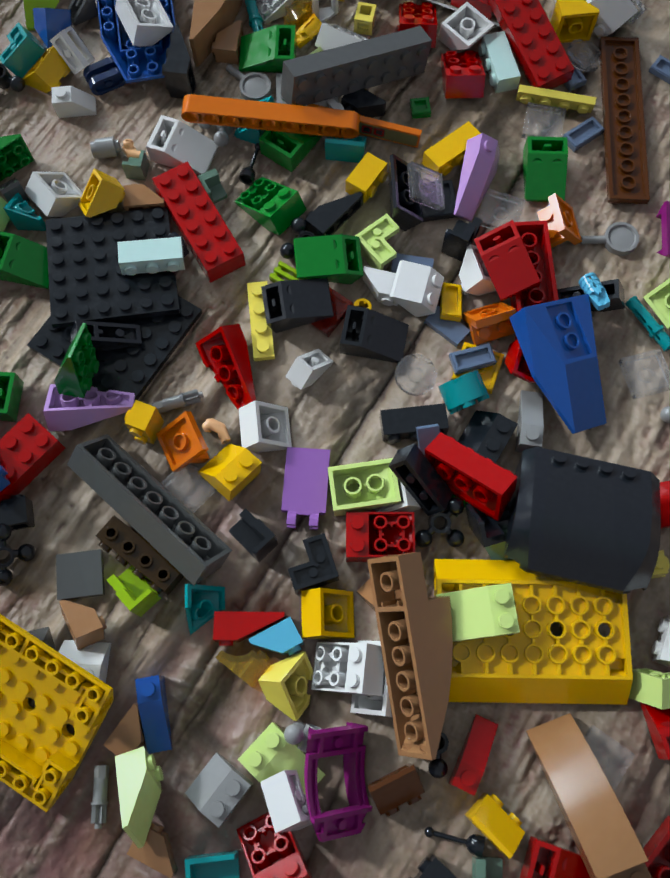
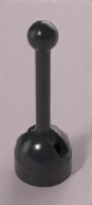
[239,143,260,185]
[424,827,485,857]

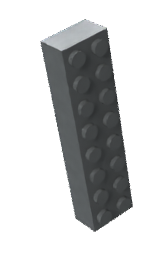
[281,26,432,106]
[67,434,232,585]

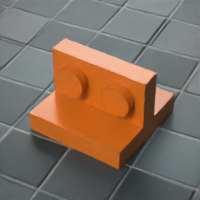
[537,193,582,248]
[462,301,516,345]
[156,411,210,472]

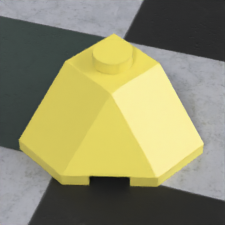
[258,651,313,721]

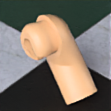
[122,139,147,159]
[202,418,231,445]

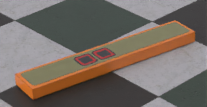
[307,104,422,148]

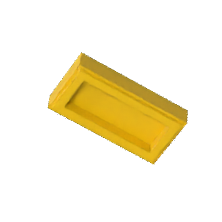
[440,282,462,322]

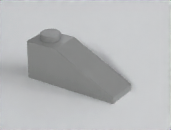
[515,390,544,453]

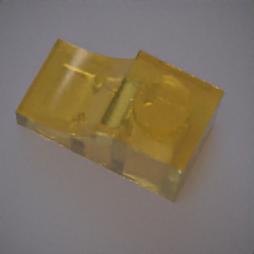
[283,0,312,32]
[215,650,271,688]

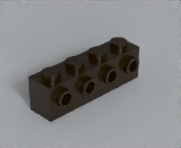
[96,515,184,596]

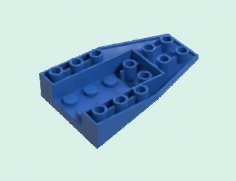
[97,0,176,84]
[509,294,607,434]

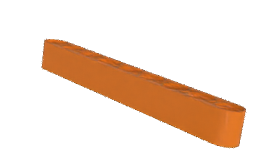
[181,94,360,139]

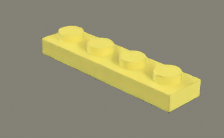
[516,84,597,114]
[247,281,275,361]

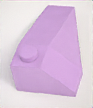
[43,384,135,431]

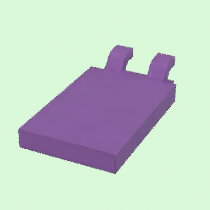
[281,447,330,530]

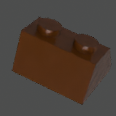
[367,763,425,817]

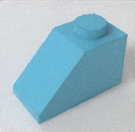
[248,617,304,656]

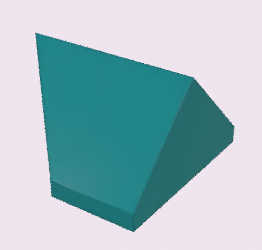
[3,193,46,231]
[185,584,225,635]

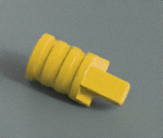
[296,13,322,49]

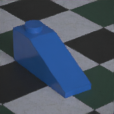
[135,675,173,754]

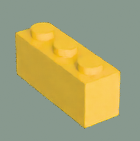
[422,121,481,179]

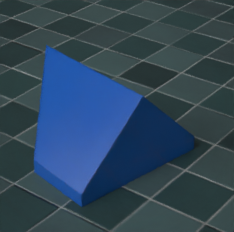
[33,8,72,48]

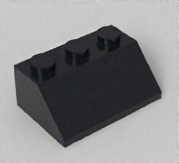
[388,154,423,231]
[458,410,518,464]

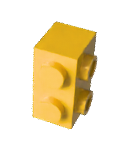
[345,152,388,203]
[124,400,164,444]

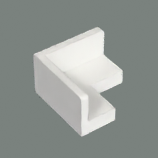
[261,770,322,833]

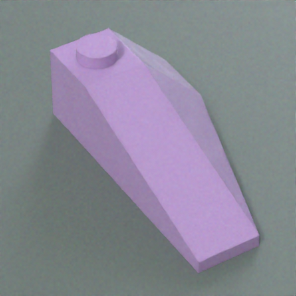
[454,133,500,221]

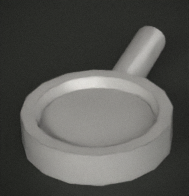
[226,64,272,101]
[581,222,639,256]

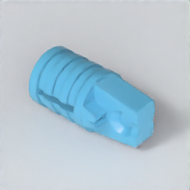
[578,272,610,311]

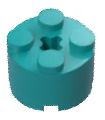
[438,370,490,415]

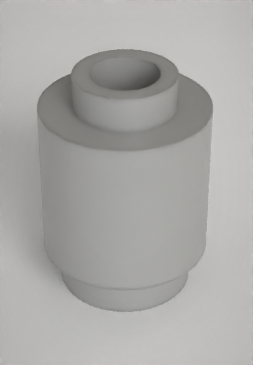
[90,136,121,159]

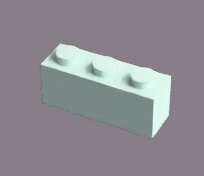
[479,31,521,93]
[117,237,185,275]

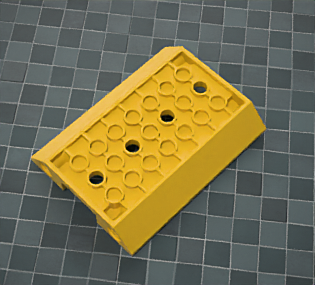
[434,559,633,705]
[0,614,114,813]

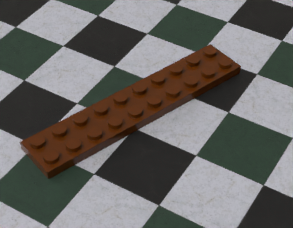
[599,37,650,204]

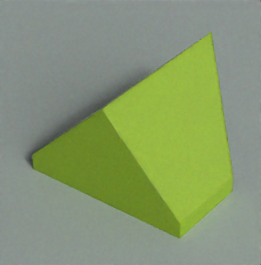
[23,0,60,31]

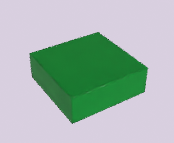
[410,97,431,119]

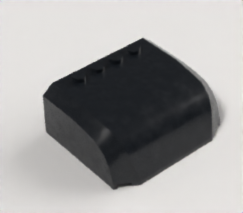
[504,447,661,594]

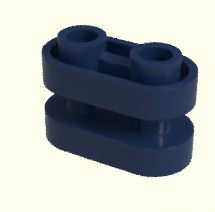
[83,57,126,96]

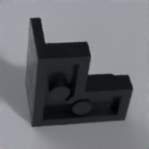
[441,217,482,262]
[465,501,510,547]
[229,508,278,563]
[288,533,339,595]

